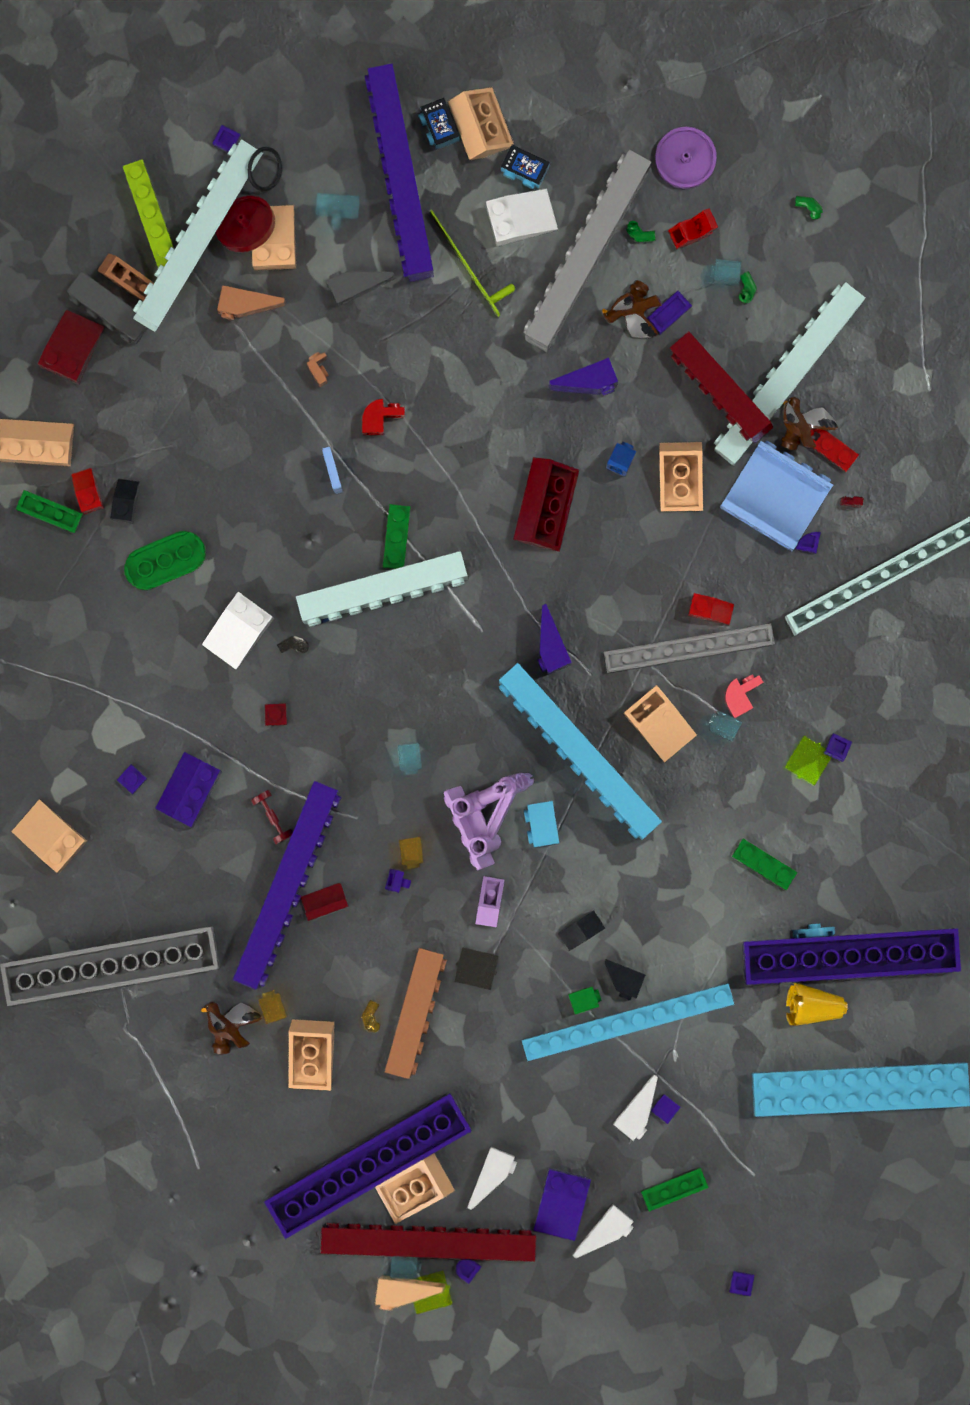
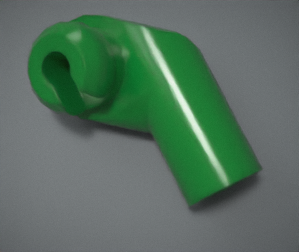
[795,196,823,220]

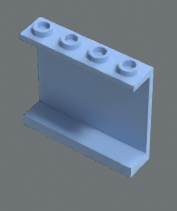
[720,440,833,552]

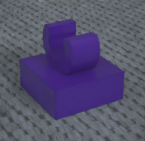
[385,868,411,893]

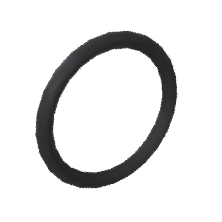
[247,147,283,191]

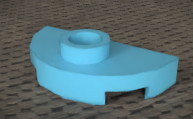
[793,923,835,938]

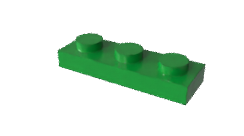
[16,490,83,534]
[383,504,411,569]
[732,839,797,890]
[641,1168,709,1212]

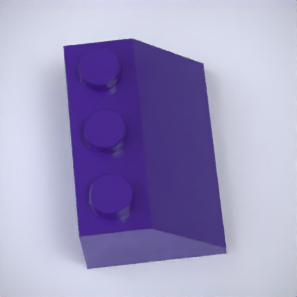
[155,752,222,828]

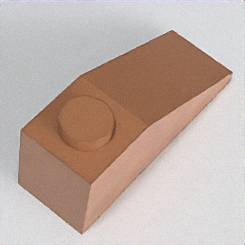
[97,253,154,301]
[217,286,286,320]

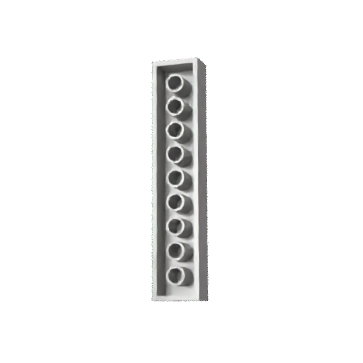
[524,150,651,352]
[0,927,220,1006]

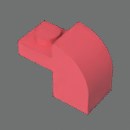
[725,674,764,719]

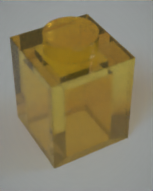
[399,837,424,869]
[259,990,288,1024]

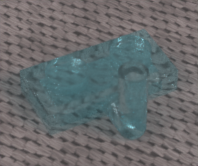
[316,193,360,231]

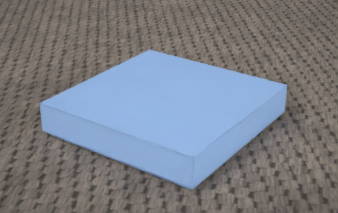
[322,447,343,494]

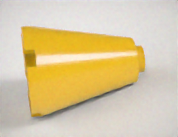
[786,983,848,1026]

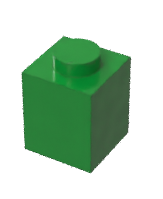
[568,986,602,1015]

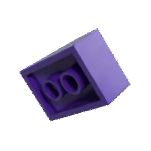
[549,358,618,396]
[537,604,572,675]
[534,1168,591,1241]

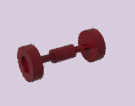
[251,790,293,844]

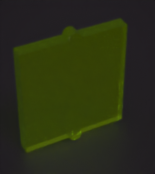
[784,736,832,786]
[412,1270,453,1314]

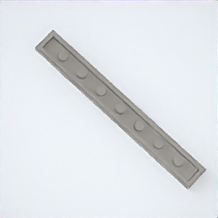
[604,623,775,673]

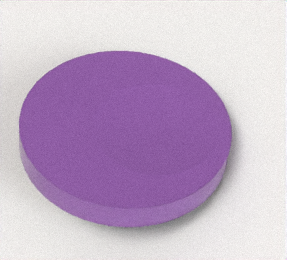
[655,127,717,189]

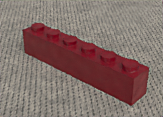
[670,331,774,444]

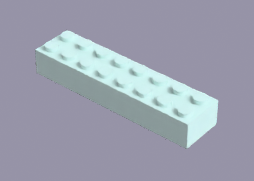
[296,551,468,627]

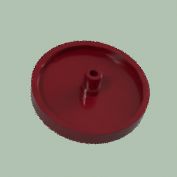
[215,196,275,252]

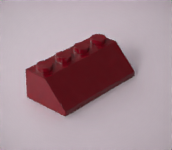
[513,457,579,552]

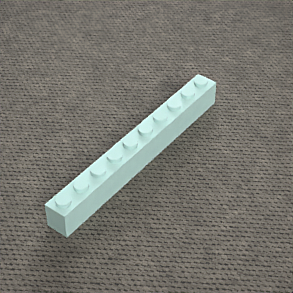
[133,139,263,332]
[714,282,865,466]
[785,517,970,636]

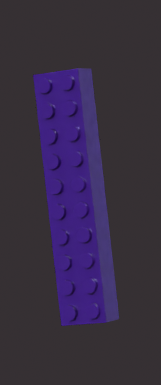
[364,64,434,282]
[233,781,342,990]
[743,928,961,985]
[264,1093,472,1239]

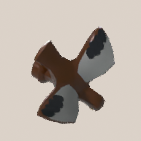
[602,280,662,338]
[781,397,838,450]
[201,1002,262,1054]

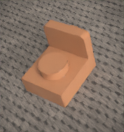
[307,352,329,388]

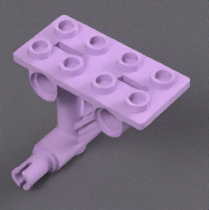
[444,773,534,870]

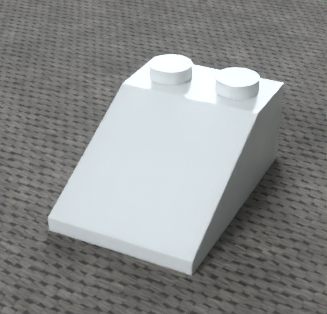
[486,189,558,246]
[202,592,274,670]

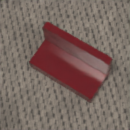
[301,883,349,921]

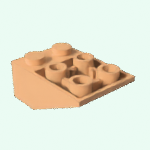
[624,685,697,763]

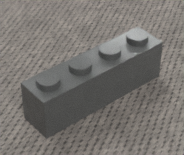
[67,271,148,344]

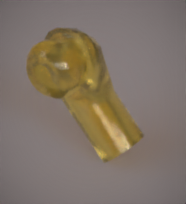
[362,1000,380,1033]

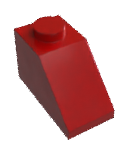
[71,468,104,515]
[688,593,734,625]

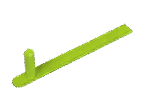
[430,210,515,317]

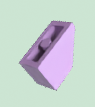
[475,876,504,927]

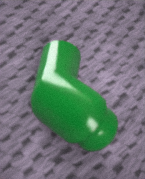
[626,221,655,242]
[739,271,757,303]

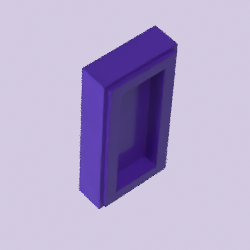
[647,291,692,335]

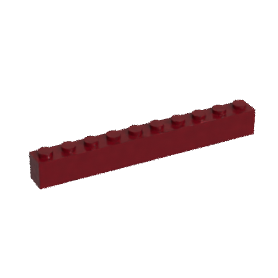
[320,1222,536,1262]

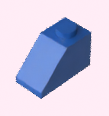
[606,442,636,477]

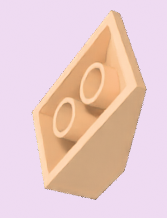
[252,205,296,270]
[659,442,703,511]
[11,799,87,873]
[289,1019,334,1091]
[375,1153,455,1224]
[375,1275,446,1310]

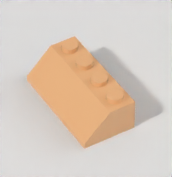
[0,419,74,466]

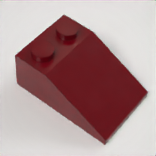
[38,310,105,384]

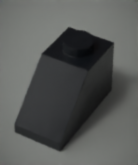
[110,479,140,524]
[558,910,605,951]
[604,959,646,1001]

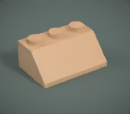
[447,87,514,160]

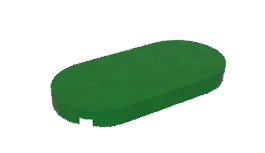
[124,531,206,590]

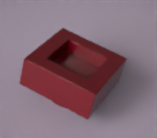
[265,703,287,726]

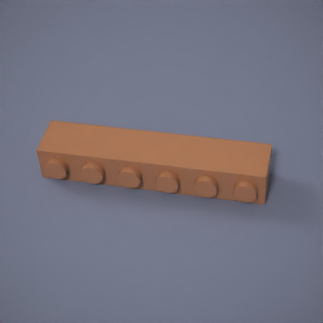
[385,948,447,1079]

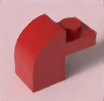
[668,208,718,249]
[362,399,405,435]

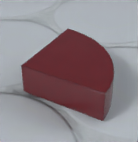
[840,496,864,507]

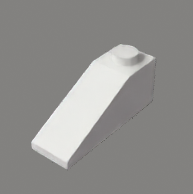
[613,1074,657,1141]
[467,1147,517,1210]
[572,1204,633,1258]

